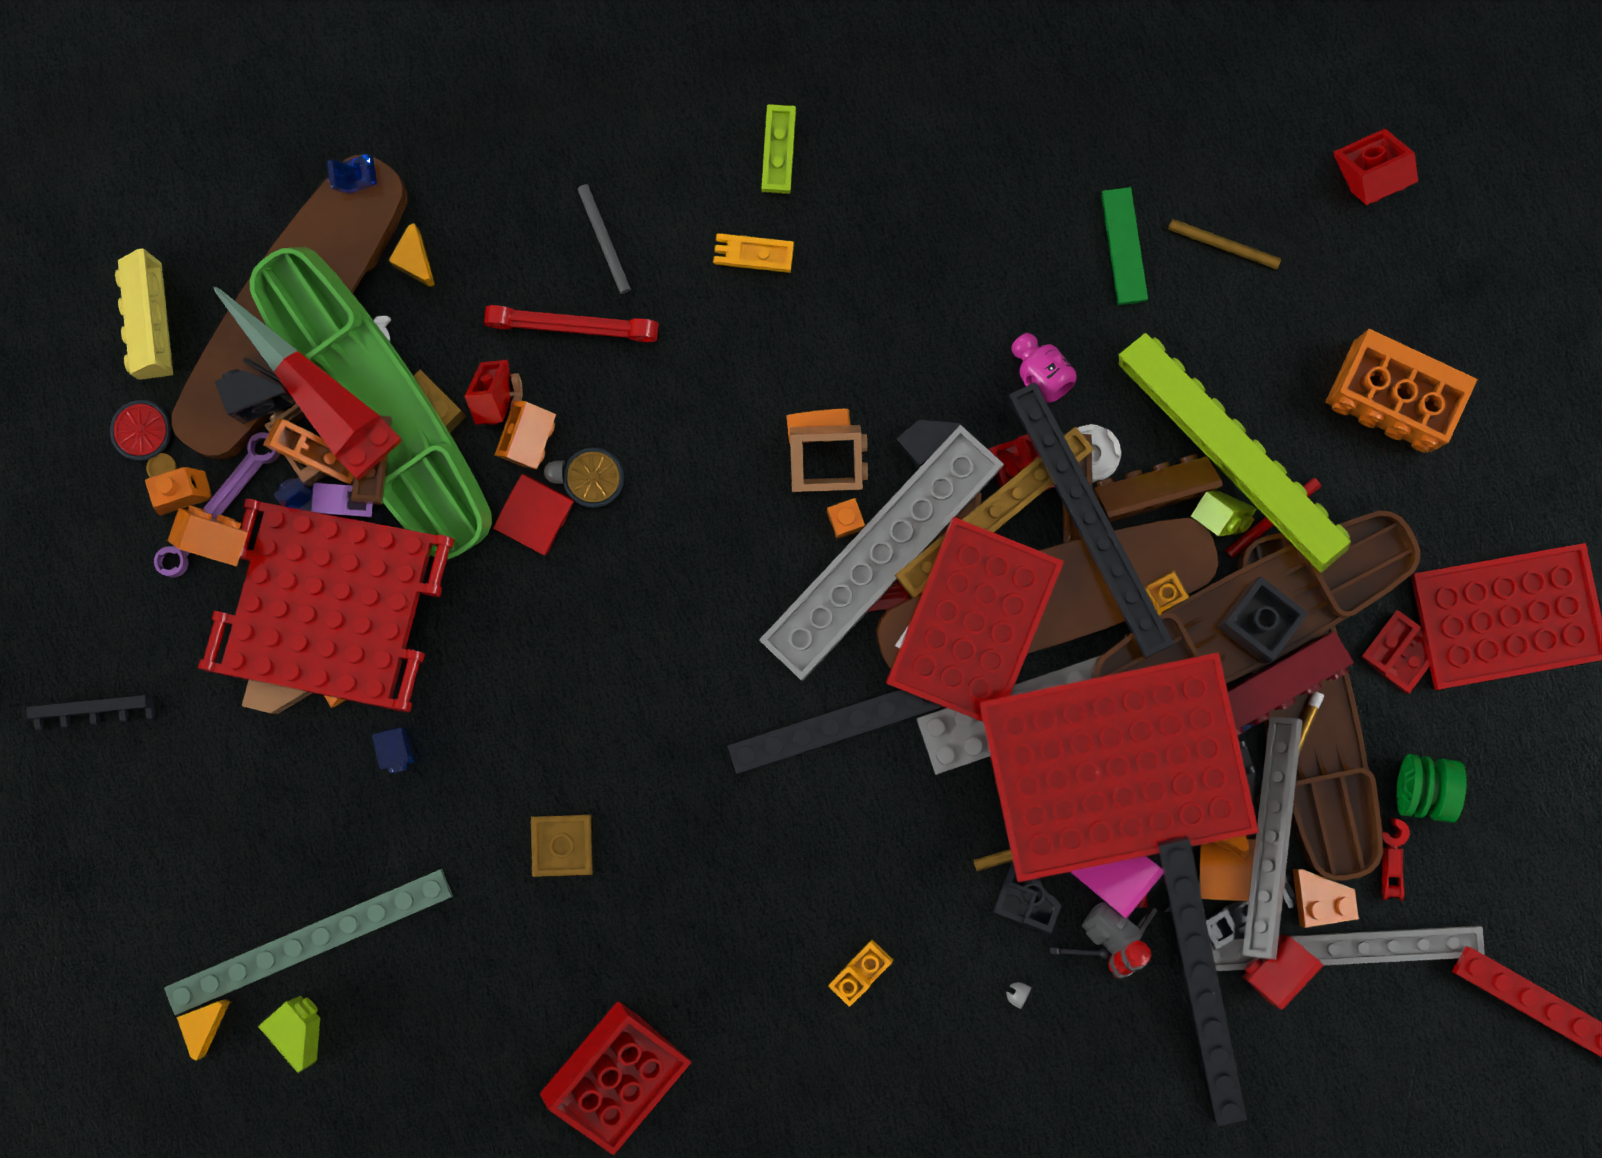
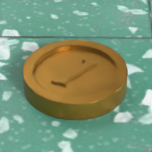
[146,453,177,478]

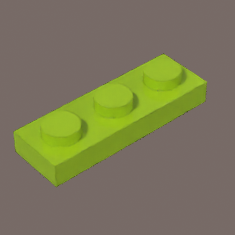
[762,105,796,194]

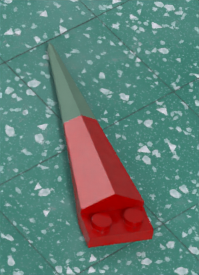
[214,287,402,481]

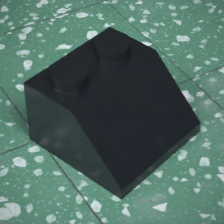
[215,369,296,424]

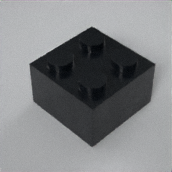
[1217,576,1309,664]

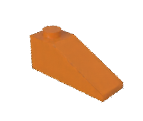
[263,418,354,485]

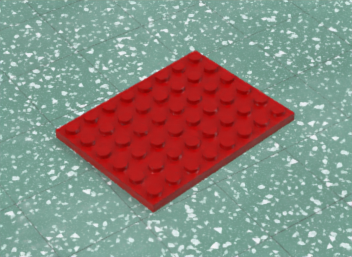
[979,652,1259,882]

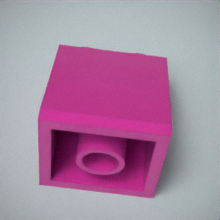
[1070,856,1163,918]

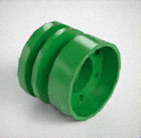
[1396,754,1467,823]

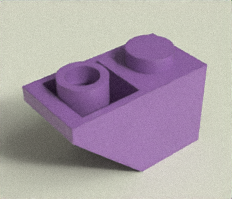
[311,483,372,517]

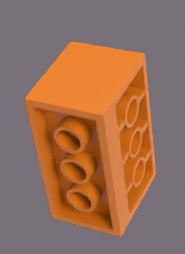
[1325,329,1478,453]

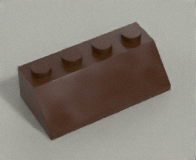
[1093,454,1223,522]

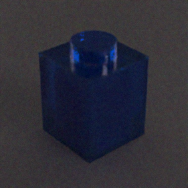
[372,728,414,774]

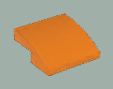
[1200,839,1256,901]

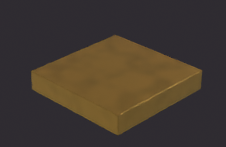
[531,815,593,877]

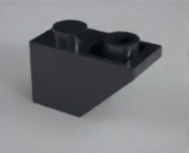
[896,420,964,469]

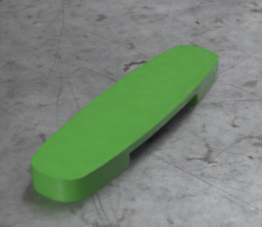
[250,247,492,559]

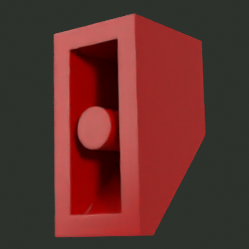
[465,360,510,425]

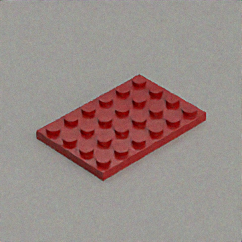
[886,517,1064,722]
[1411,543,1602,690]

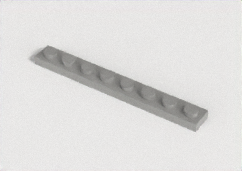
[1243,717,1302,960]

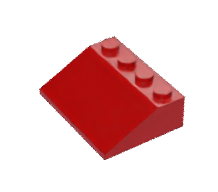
[540,1001,692,1155]

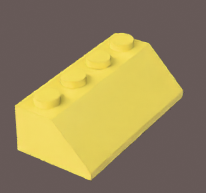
[115,248,173,380]

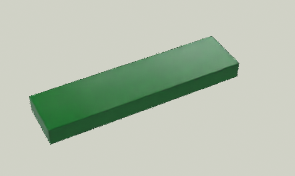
[1101,187,1148,305]

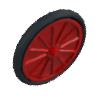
[110,400,172,461]

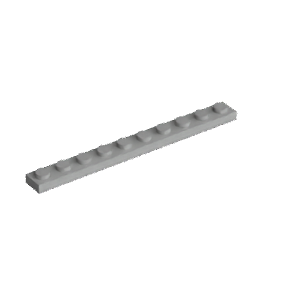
[1211,926,1485,971]

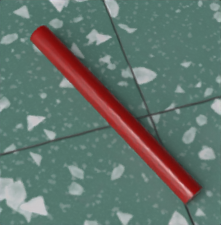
[1224,478,1321,559]

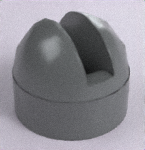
[544,460,565,484]

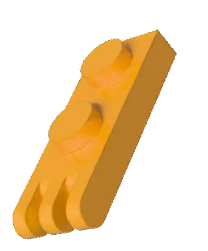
[713,234,794,273]

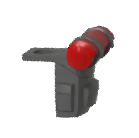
[1082,901,1157,979]

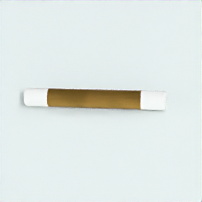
[1298,691,1324,757]

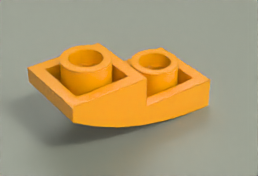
[1144,570,1189,615]
[828,940,893,1007]

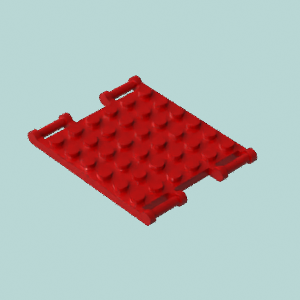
[198,499,455,712]

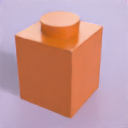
[827,498,865,539]

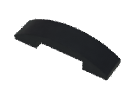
[1206,868,1299,950]

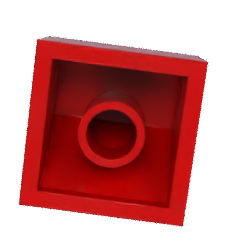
[1334,129,1418,205]
[1242,933,1323,1010]

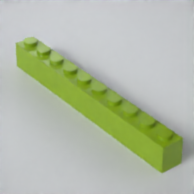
[1119,332,1351,573]

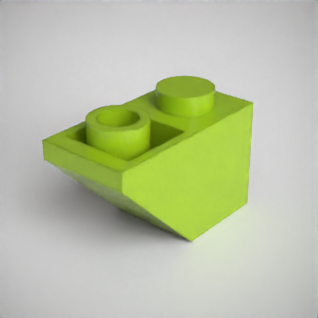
[1191,490,1257,536]

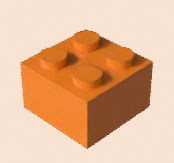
[168,505,248,566]

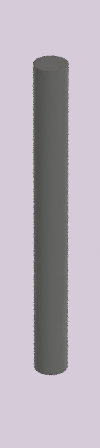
[578,184,631,294]

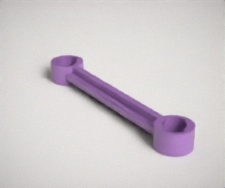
[154,432,280,577]

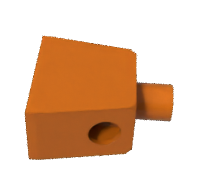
[145,467,213,516]

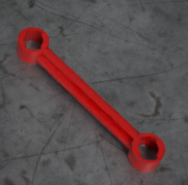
[484,305,659,342]

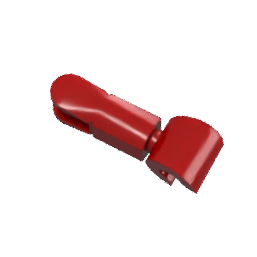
[1381,817,1410,900]

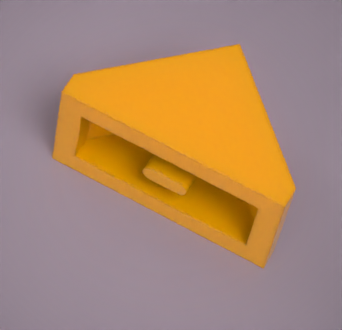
[388,224,435,287]
[177,999,231,1060]

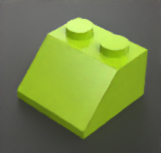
[258,996,320,1073]

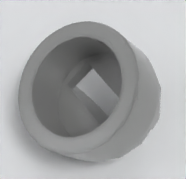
[1006,982,1032,1009]

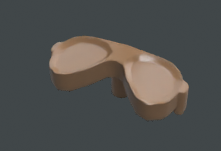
[509,374,523,413]

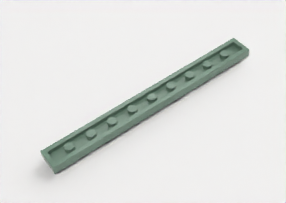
[164,869,453,1015]

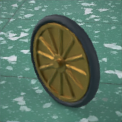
[563,448,624,508]

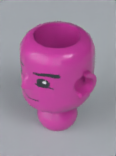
[1011,333,1076,403]

